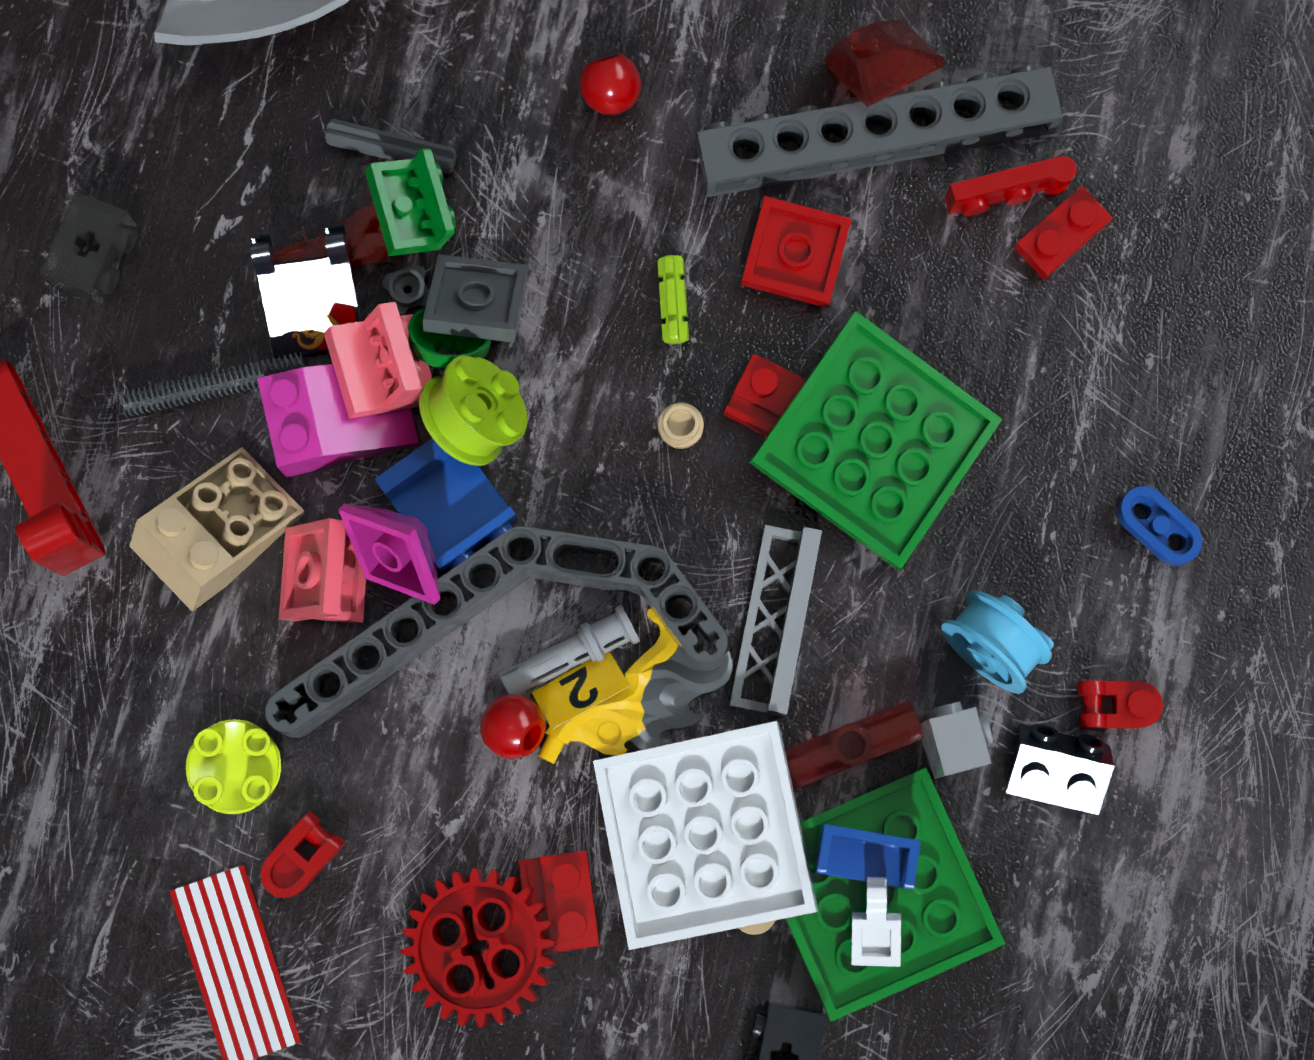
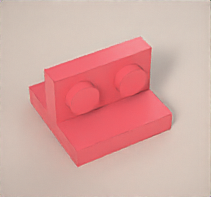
[324,302,432,419]
[279,518,366,624]

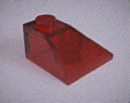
[824,19,946,107]

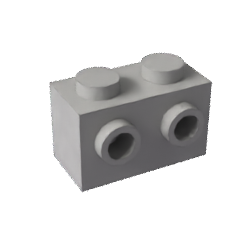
[917,702,992,780]

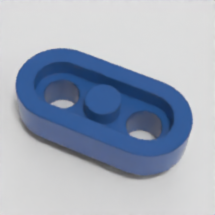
[1117,486,1202,566]

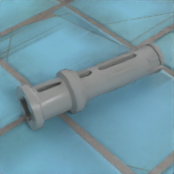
[499,604,640,695]

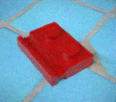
[724,354,805,436]
[518,850,600,954]

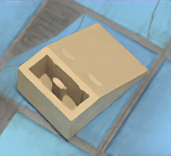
[130,447,304,612]

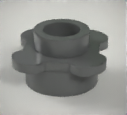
[382,265,430,316]

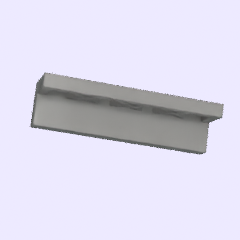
[729,525,822,718]

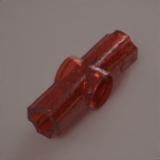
[785,701,924,790]

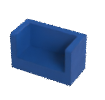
[812,824,921,889]

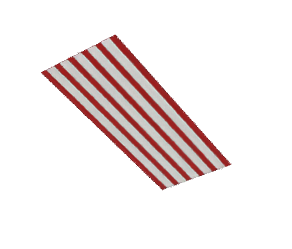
[169,865,301,1060]

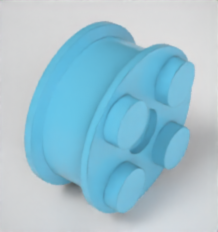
[941,590,1054,694]

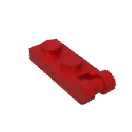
[944,156,1077,216]

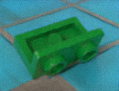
[365,148,456,256]

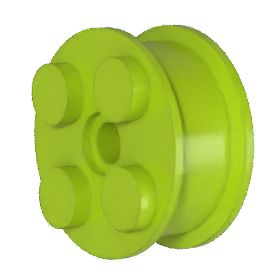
[419,355,528,466]

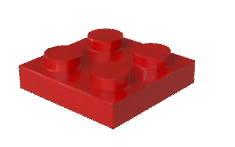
[741,196,852,308]

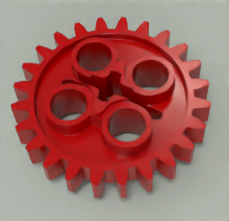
[401,868,558,1027]

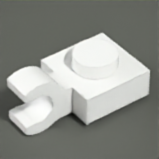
[852,877,901,966]

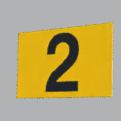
[532,652,630,730]

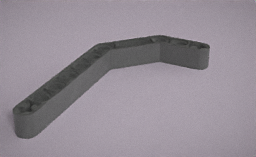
[265,526,728,738]

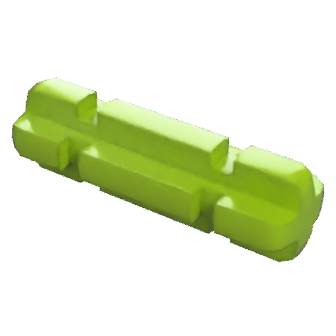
[657,255,689,344]

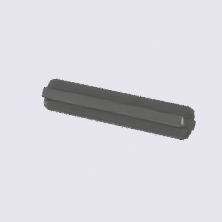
[325,119,457,174]

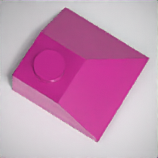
[338,504,441,605]

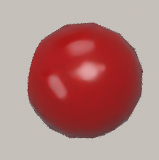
[579,53,642,115]
[480,693,546,760]

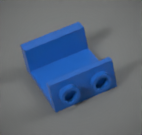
[375,438,518,575]

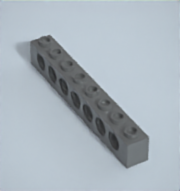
[696,65,1063,198]

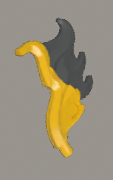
[538,608,733,764]

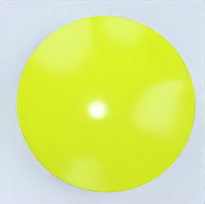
[186,719,281,814]

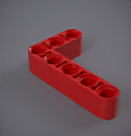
[0,359,106,576]

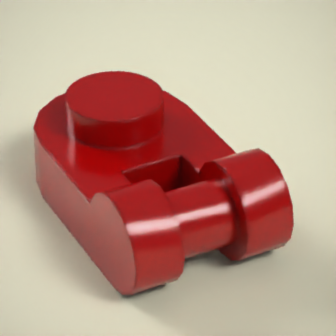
[1077,680,1163,729]
[260,811,346,898]

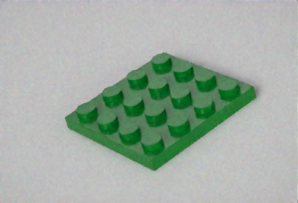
[749,311,1002,570]
[785,767,1005,1022]

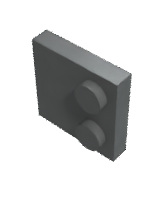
[423,254,528,343]

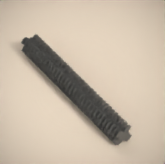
[121,352,305,417]

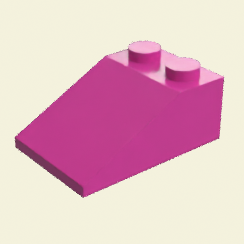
[257,364,420,477]

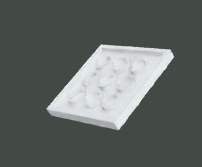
[593,721,818,950]

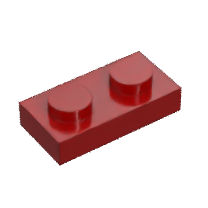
[1014,186,1113,280]

